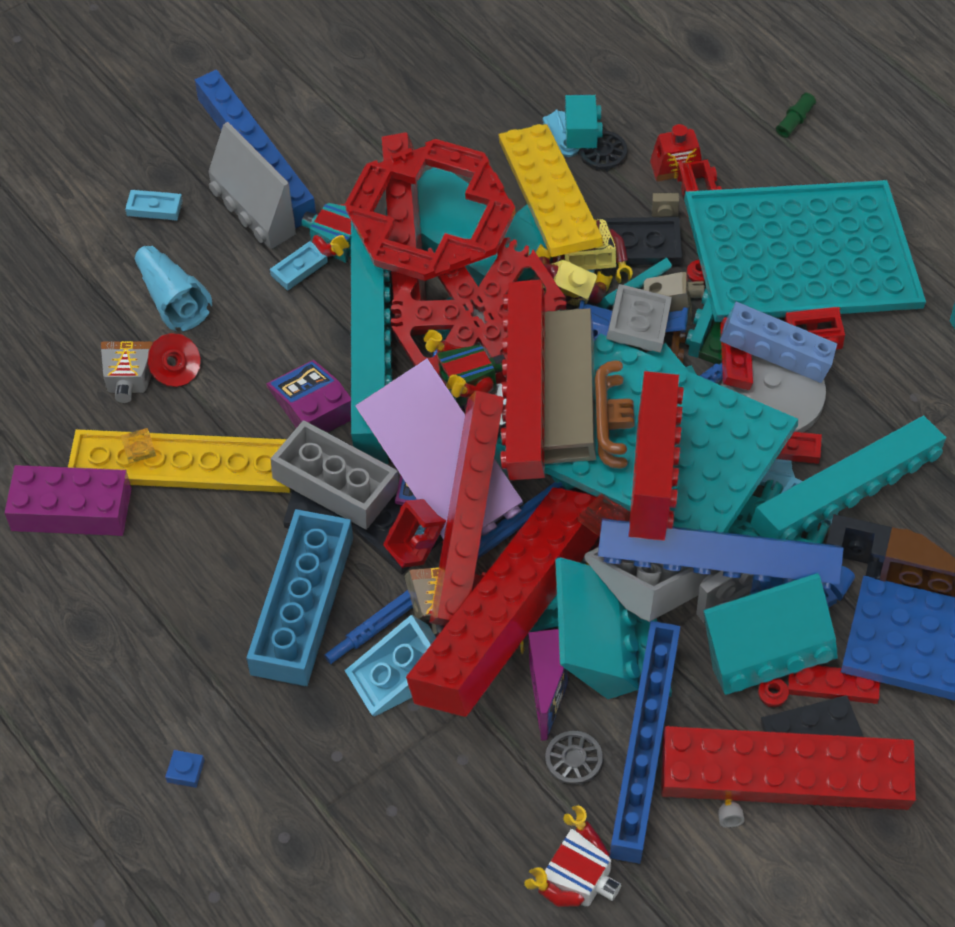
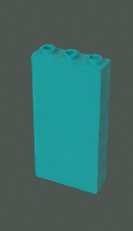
[385,167,553,287]

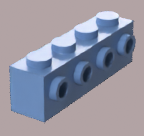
[720,302,837,383]

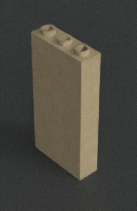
[545,308,596,464]

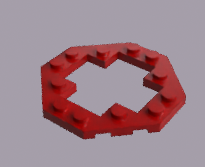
[345,139,516,281]

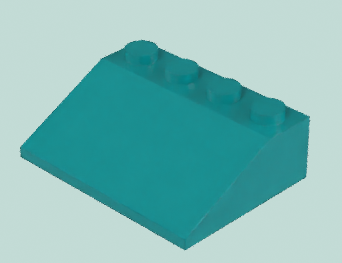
[556,557,640,699]
[703,573,838,695]

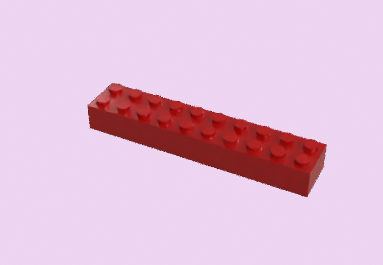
[406,487,608,717]

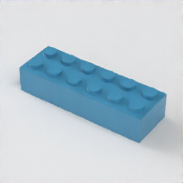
[246,509,353,686]

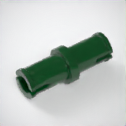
[776,92,816,138]

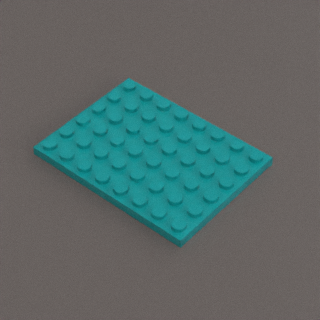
[684,180,926,322]
[545,333,798,533]

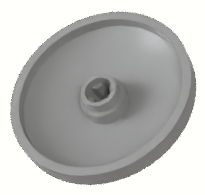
[717,355,826,432]

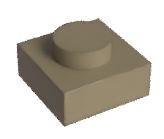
[652,193,679,217]

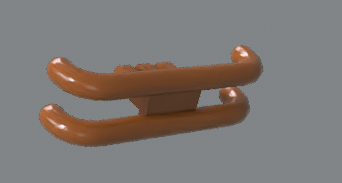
[595,360,635,469]

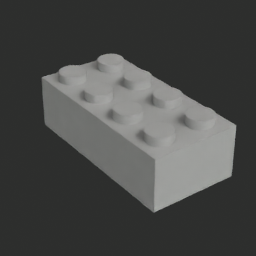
[271,420,398,530]

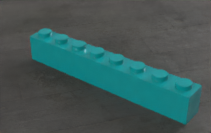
[750,415,947,540]

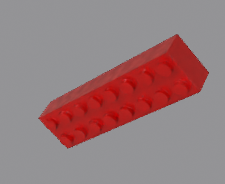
[661,726,916,810]

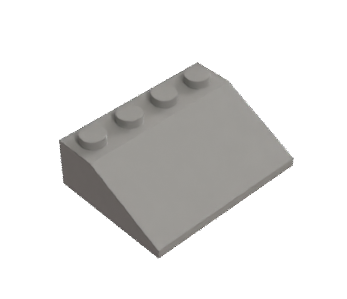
[209,122,296,249]
[585,547,720,622]

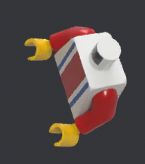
[524,806,621,907]

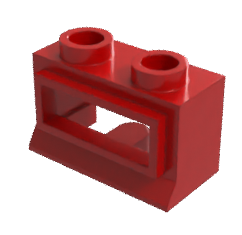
[677,159,722,217]
[784,307,845,349]
[383,499,446,568]

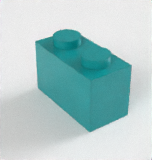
[565,95,602,148]

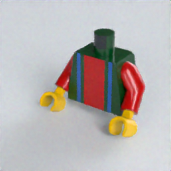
[424,330,505,407]

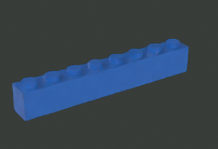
[195,70,316,228]
[598,518,844,588]
[609,621,680,864]

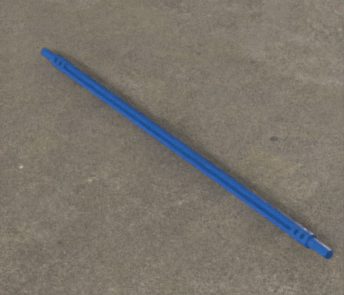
[324,363,723,664]

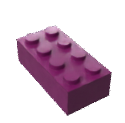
[4,465,132,536]

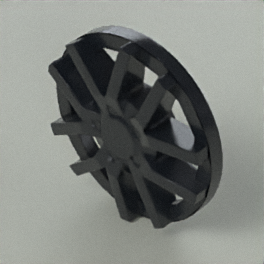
[580,131,627,171]

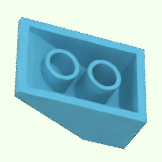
[345,615,436,717]

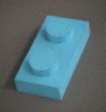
[125,190,182,220]
[270,241,328,291]

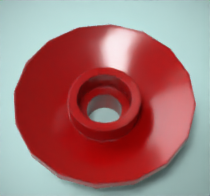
[147,333,201,387]

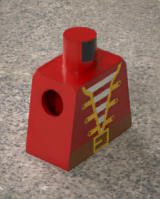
[650,124,702,182]

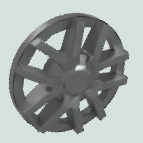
[545,731,603,786]

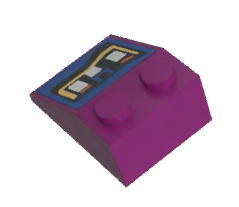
[266,360,351,433]
[528,629,569,741]

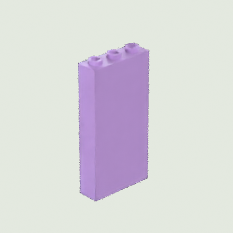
[356,359,523,539]

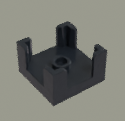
[827,514,892,580]

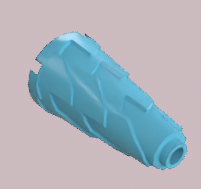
[135,246,212,331]

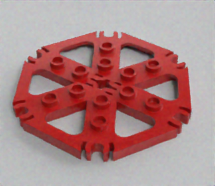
[391,237,566,386]

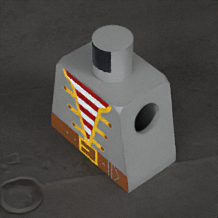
[101,341,153,403]

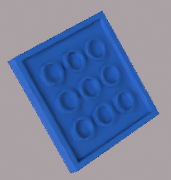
[841,576,955,700]

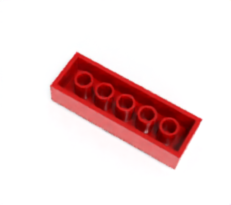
[628,371,684,541]

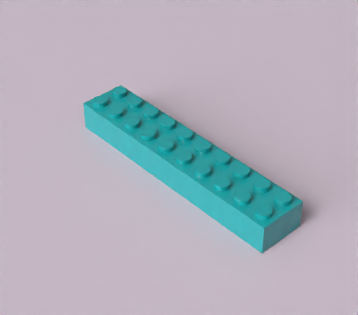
[351,214,393,464]

